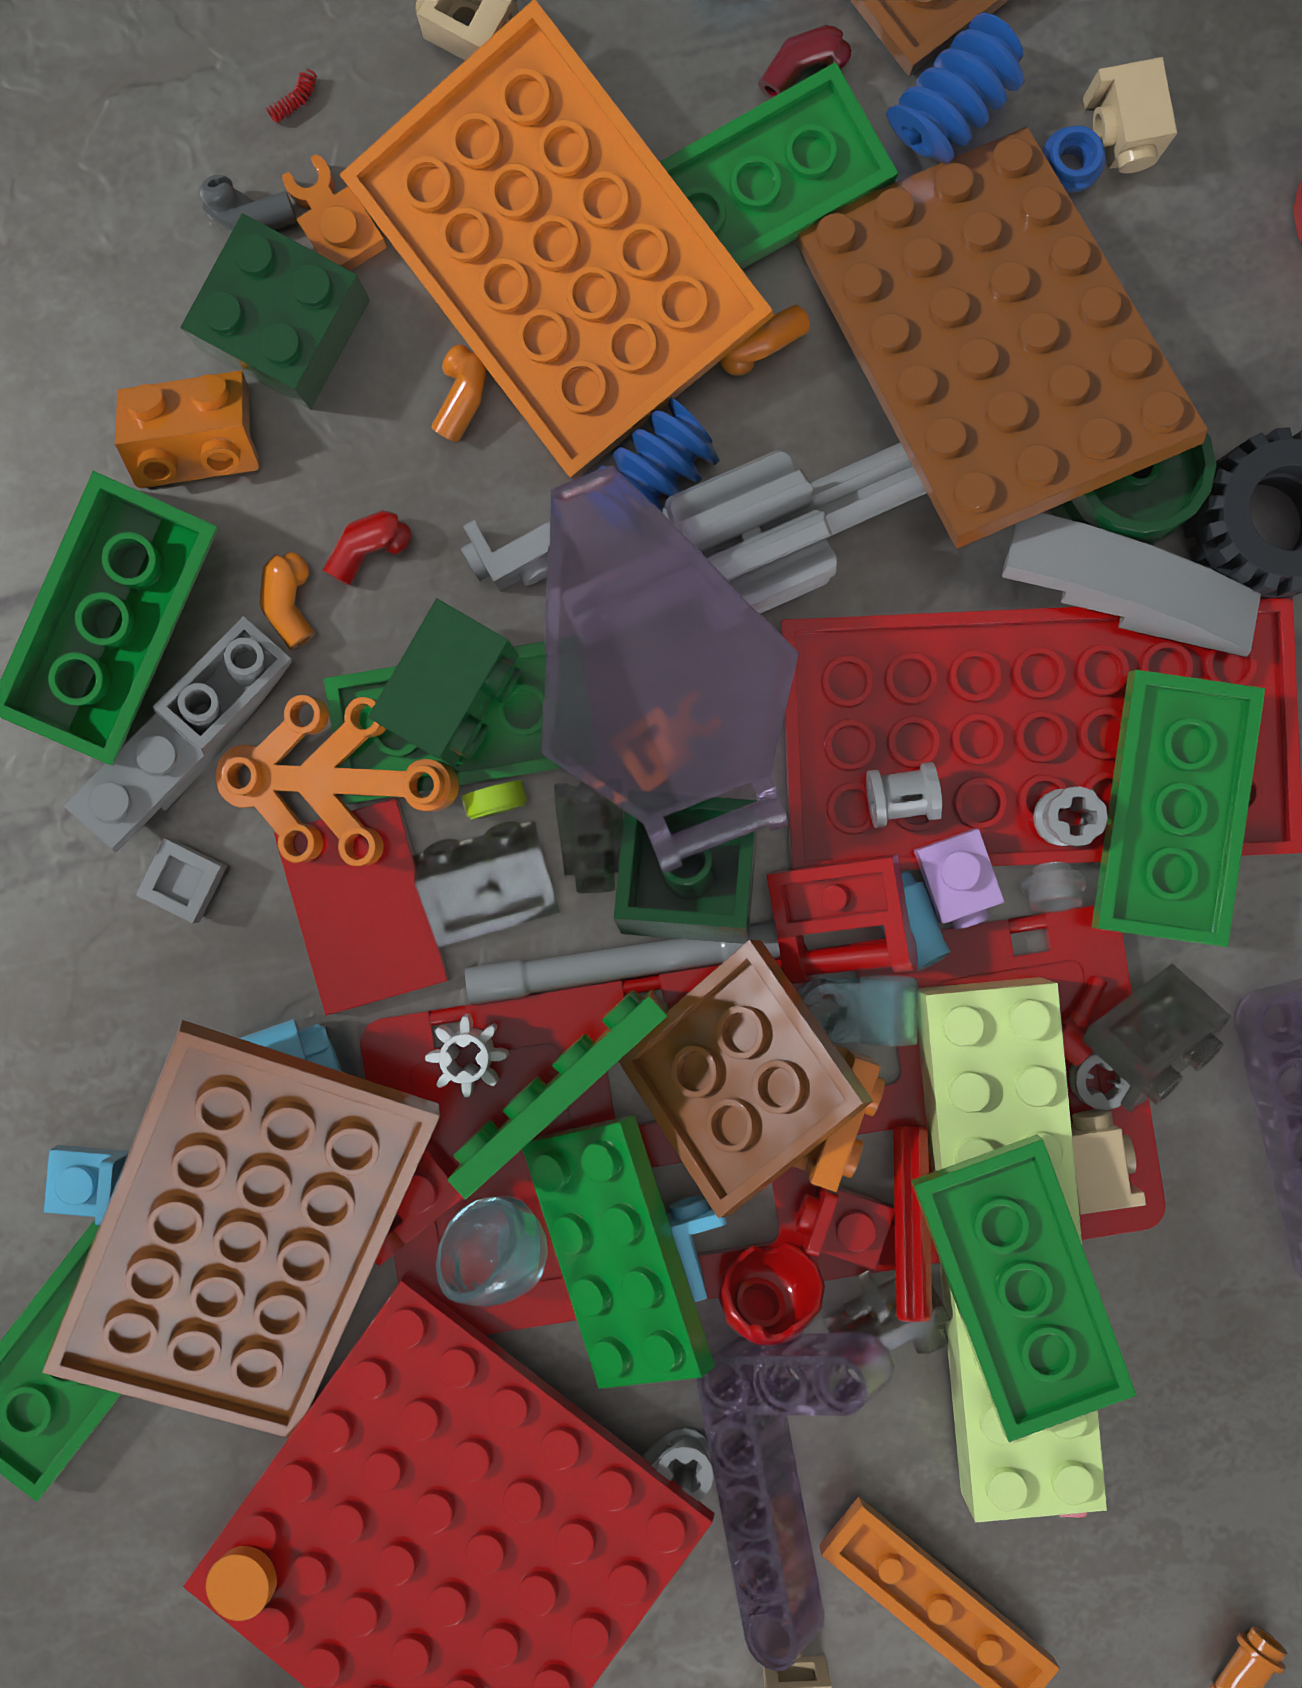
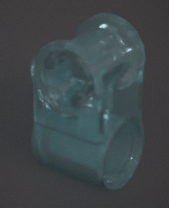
[797,975,918,1046]

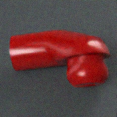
[322,510,412,586]

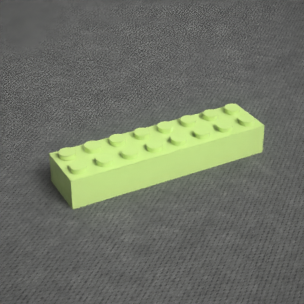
[914,977,1107,1523]

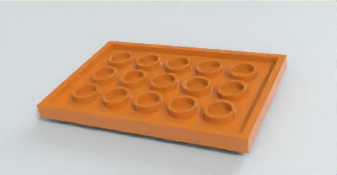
[339,0,775,480]

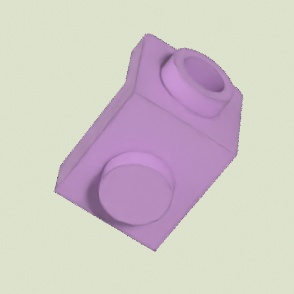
[914,828,1004,930]

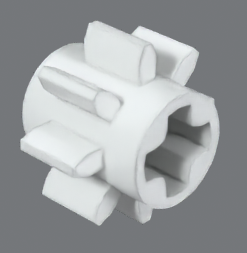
[425,1014,509,1097]

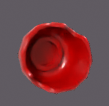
[718,1242,825,1346]

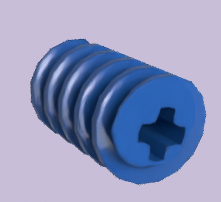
[886,12,1025,165]
[578,397,720,538]

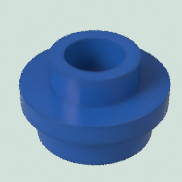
[1042,126,1106,193]

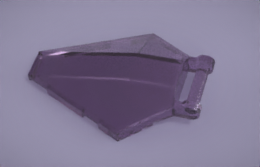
[542,465,799,873]

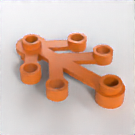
[215,695,459,866]

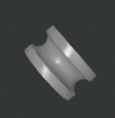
[1068,1049,1134,1110]

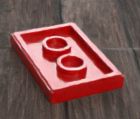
[274,798,450,1016]

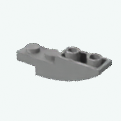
[63,616,292,853]

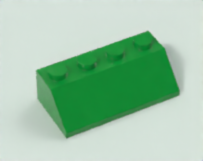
[0,470,219,766]

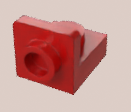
[795,1186,895,1270]

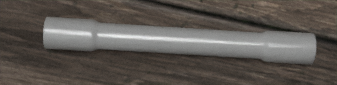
[465,920,781,1005]

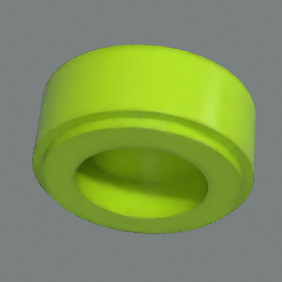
[461,780,528,820]

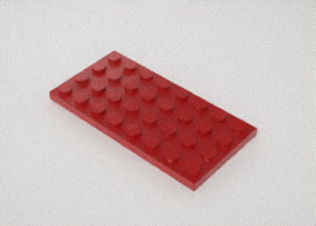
[780,598,1302,870]

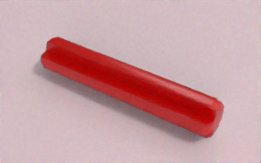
[893,1126,932,1322]

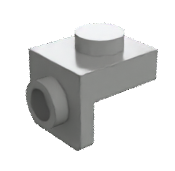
[461,520,565,591]

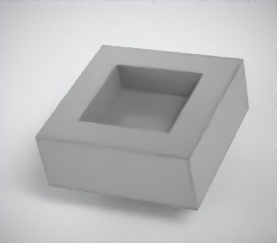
[136,838,227,924]

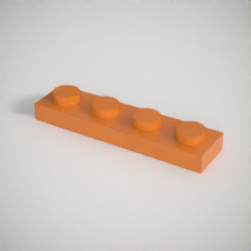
[819,1496,1060,1688]

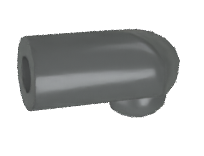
[200,175,298,232]

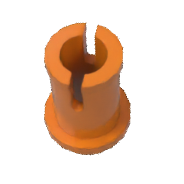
[1209,1626,1287,1688]

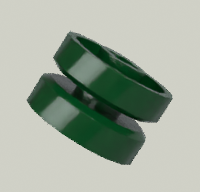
[1051,433,1216,546]

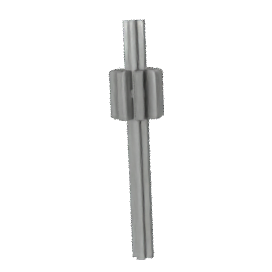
[559,442,927,647]

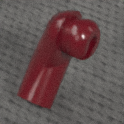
[758,25,852,99]

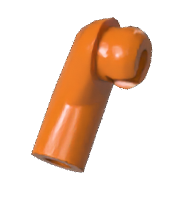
[720,305,810,376]
[431,344,487,443]
[259,552,316,651]

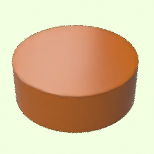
[206,1546,277,1621]

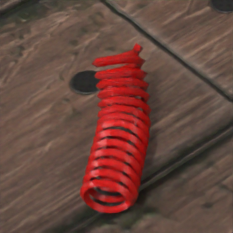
[265,68,317,123]

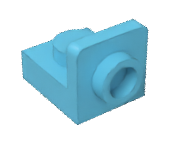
[44,1145,129,1226]

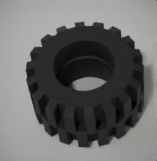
[1184,427,1302,599]

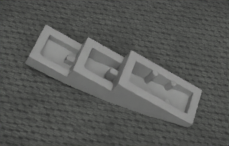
[1002,513,1261,657]

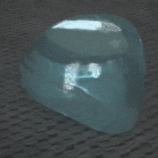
[436,1195,548,1307]

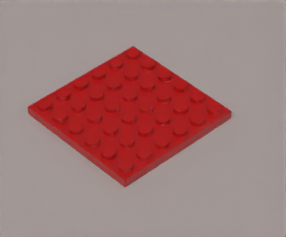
[183,1275,715,1688]

